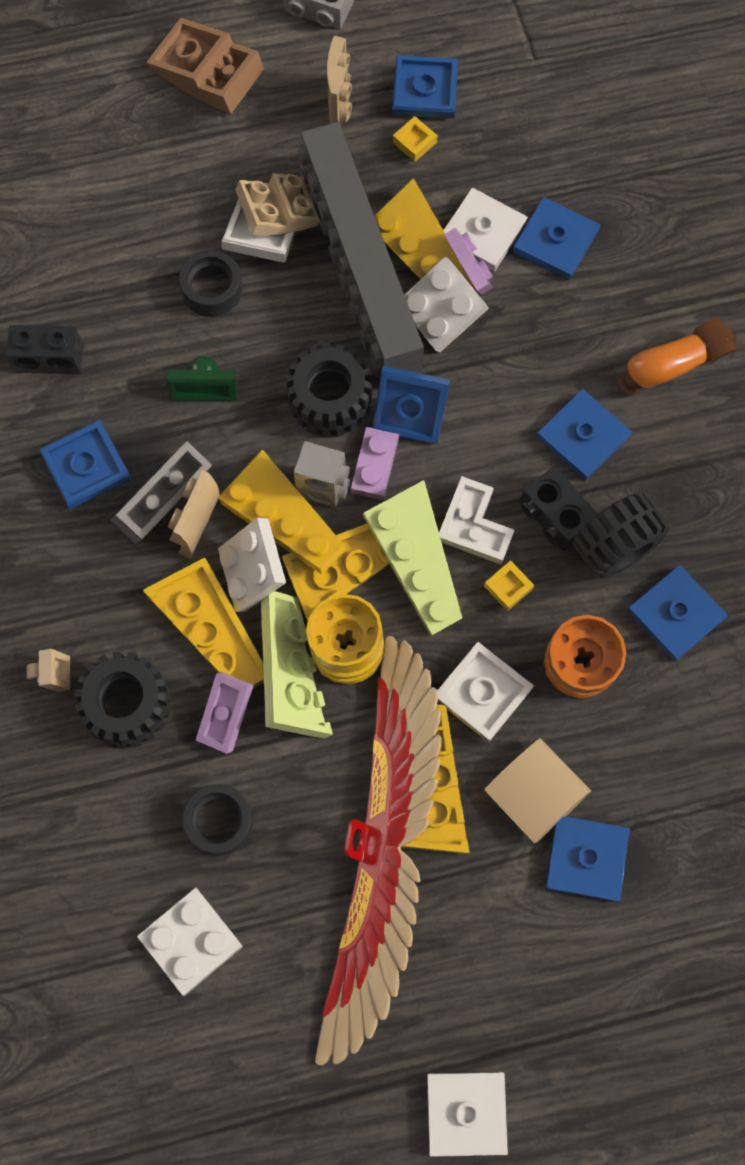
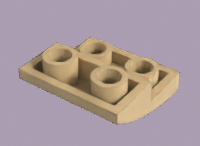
[327,35,352,127]
[235,173,320,235]
[168,470,219,559]
[484,738,591,843]

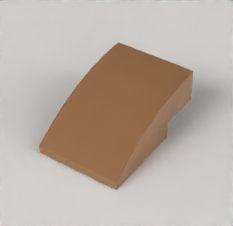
[146,18,264,114]

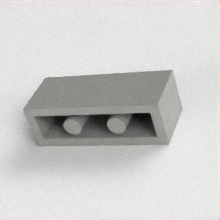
[110,441,212,544]

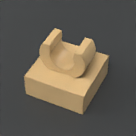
[27,649,70,692]

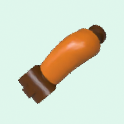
[618,318,739,396]

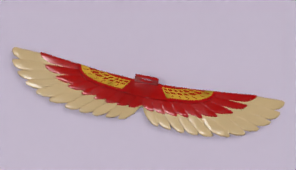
[315,636,441,1066]

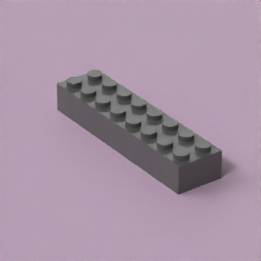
[298,121,424,378]

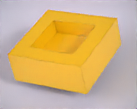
[393,116,438,162]
[484,560,534,611]

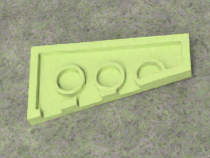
[362,480,462,636]
[261,591,333,739]

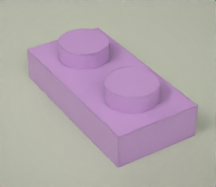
[444,227,493,295]
[351,427,399,501]
[196,672,254,754]

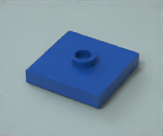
[392,55,458,119]
[513,197,601,280]
[372,366,450,444]
[536,389,633,481]
[39,420,131,510]
[627,565,728,662]
[545,816,630,903]

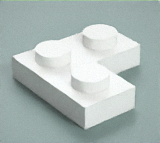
[439,476,514,565]

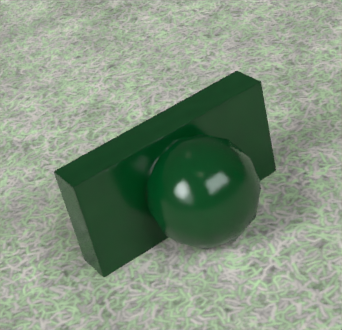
[167,356,237,400]

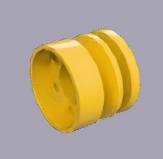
[306,594,384,684]

